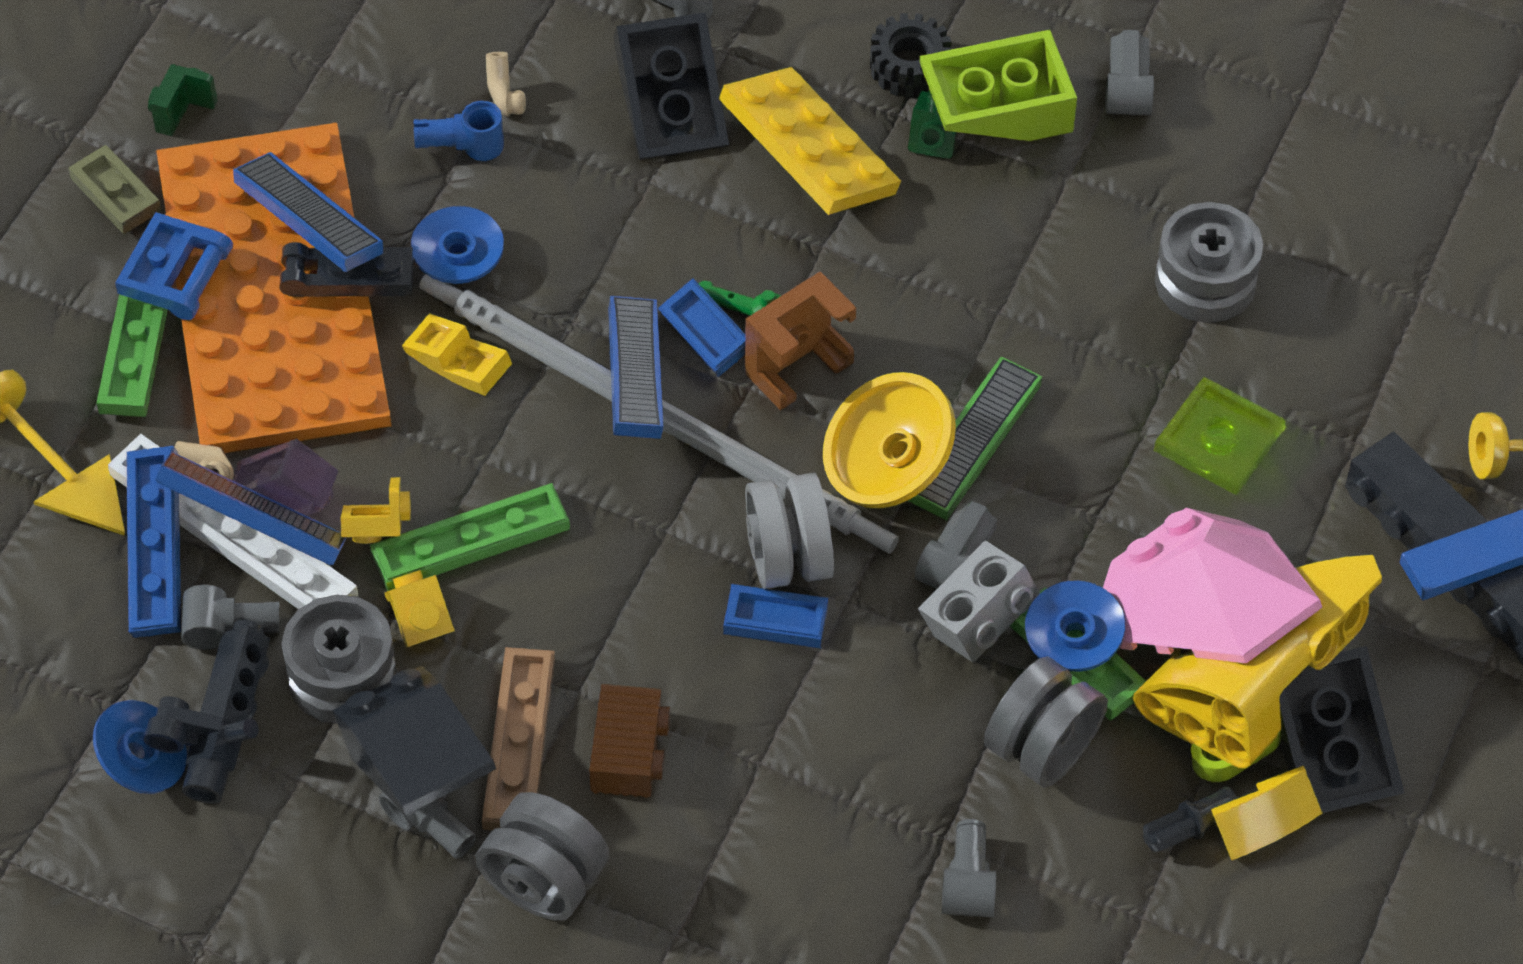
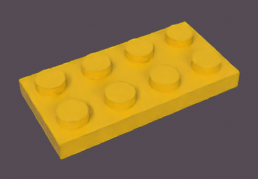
[719,67,901,215]

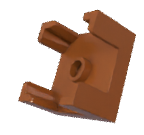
[745,271,856,411]

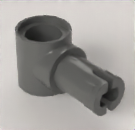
[181,585,279,650]
[378,793,476,859]
[942,819,996,917]

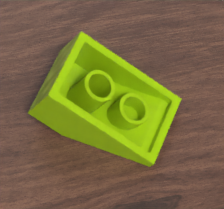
[919,30,1077,141]

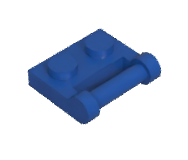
[115,212,234,320]

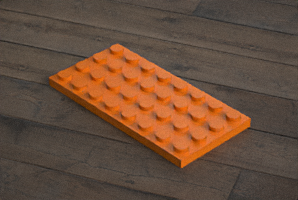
[156,123,392,453]

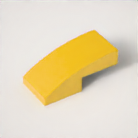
[402,314,512,396]
[1211,766,1322,860]

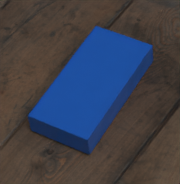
[658,278,745,377]
[723,584,828,648]

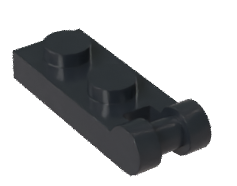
[279,242,414,297]

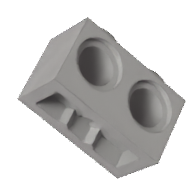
[918,540,1040,663]

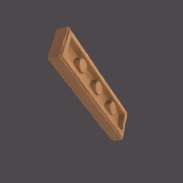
[482,647,555,830]

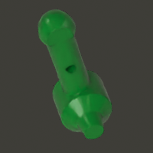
[698,281,781,316]

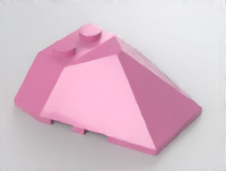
[1103,508,1323,663]

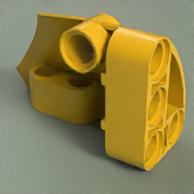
[1133,555,1382,768]

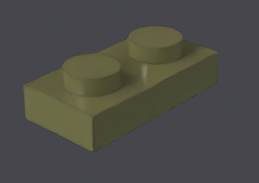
[68,145,161,234]

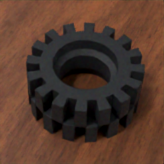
[870,13,951,98]

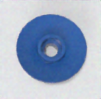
[411,206,504,284]
[1025,581,1125,672]
[93,700,187,794]

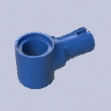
[413,101,504,161]

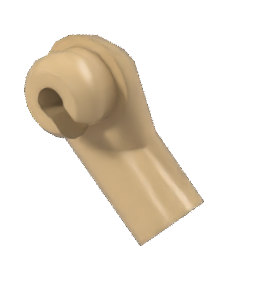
[486,52,526,117]
[175,441,234,480]

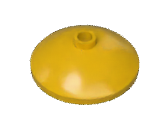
[823,372,956,508]

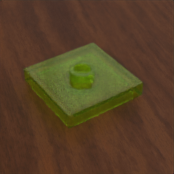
[1154,377,1286,495]

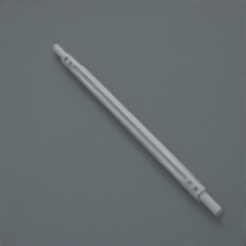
[419,274,899,554]

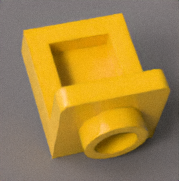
[341,477,411,544]
[384,570,455,647]

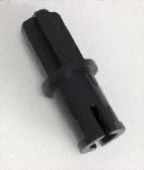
[1142,787,1238,852]

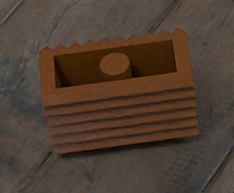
[589,684,671,798]

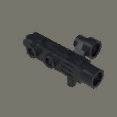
[144,620,270,804]

